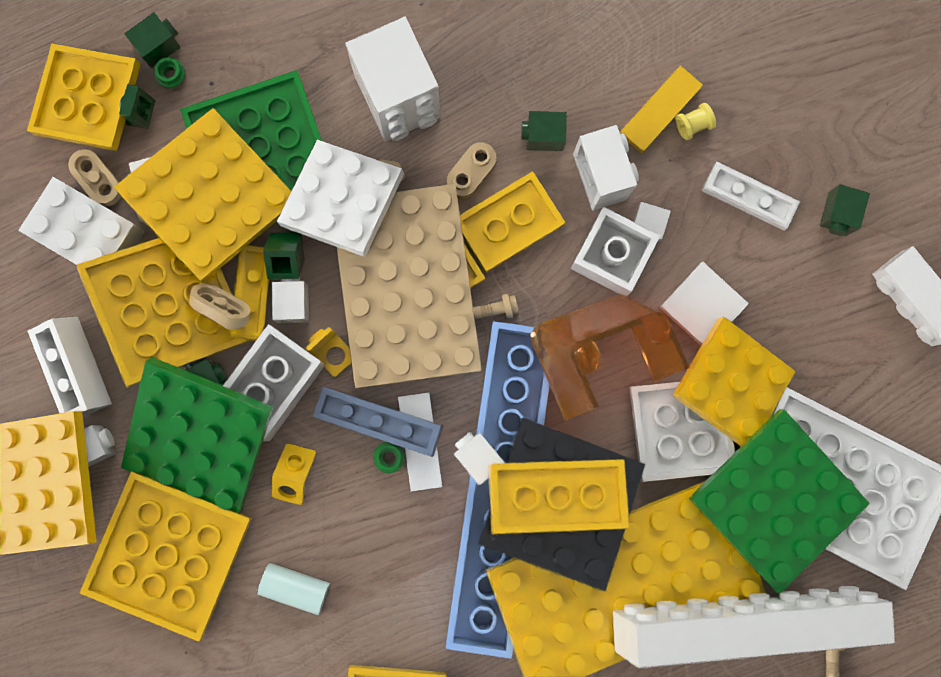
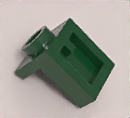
[119,84,156,129]

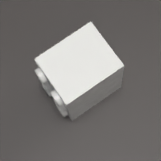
[345,17,440,142]

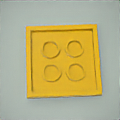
[27,44,141,151]
[672,317,796,446]

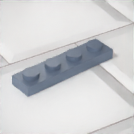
[313,387,443,457]

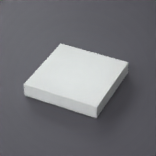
[659,261,749,346]

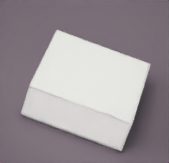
[634,202,671,242]

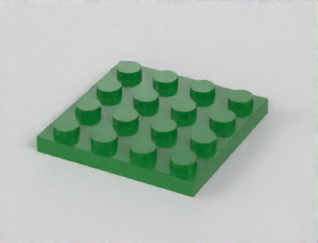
[180,70,322,191]
[121,357,273,514]
[688,409,870,594]

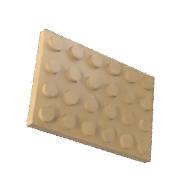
[337,184,482,389]

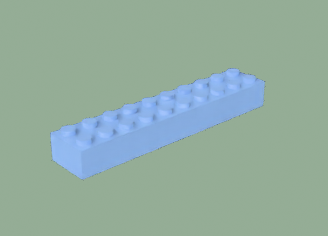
[445,321,557,659]

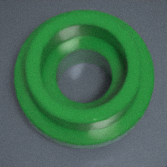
[154,57,186,89]
[373,442,405,474]

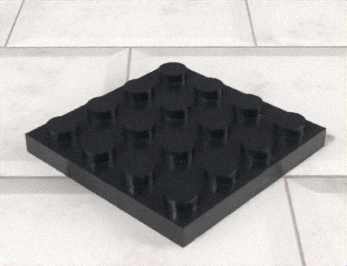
[477,418,645,591]

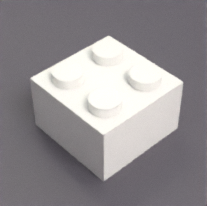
[573,125,639,211]
[571,207,660,297]

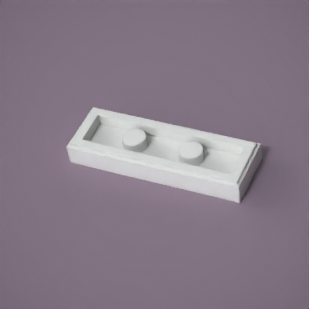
[701,162,800,231]
[398,393,442,491]

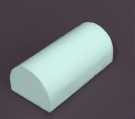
[257,563,330,615]

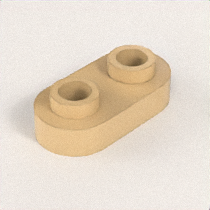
[447,142,496,199]
[68,149,121,206]
[189,283,250,330]

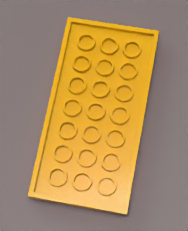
[486,481,766,677]

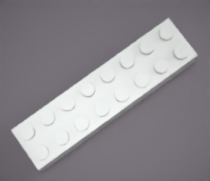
[613,586,895,668]

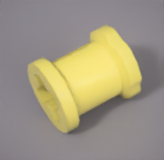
[675,102,716,141]

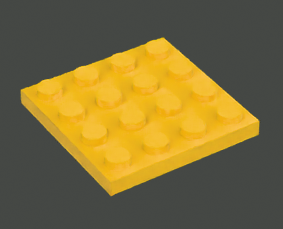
[114,108,292,283]
[76,238,250,388]
[0,411,97,555]
[80,471,252,642]

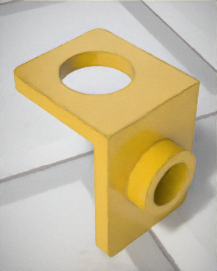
[305,327,352,377]
[272,444,316,505]

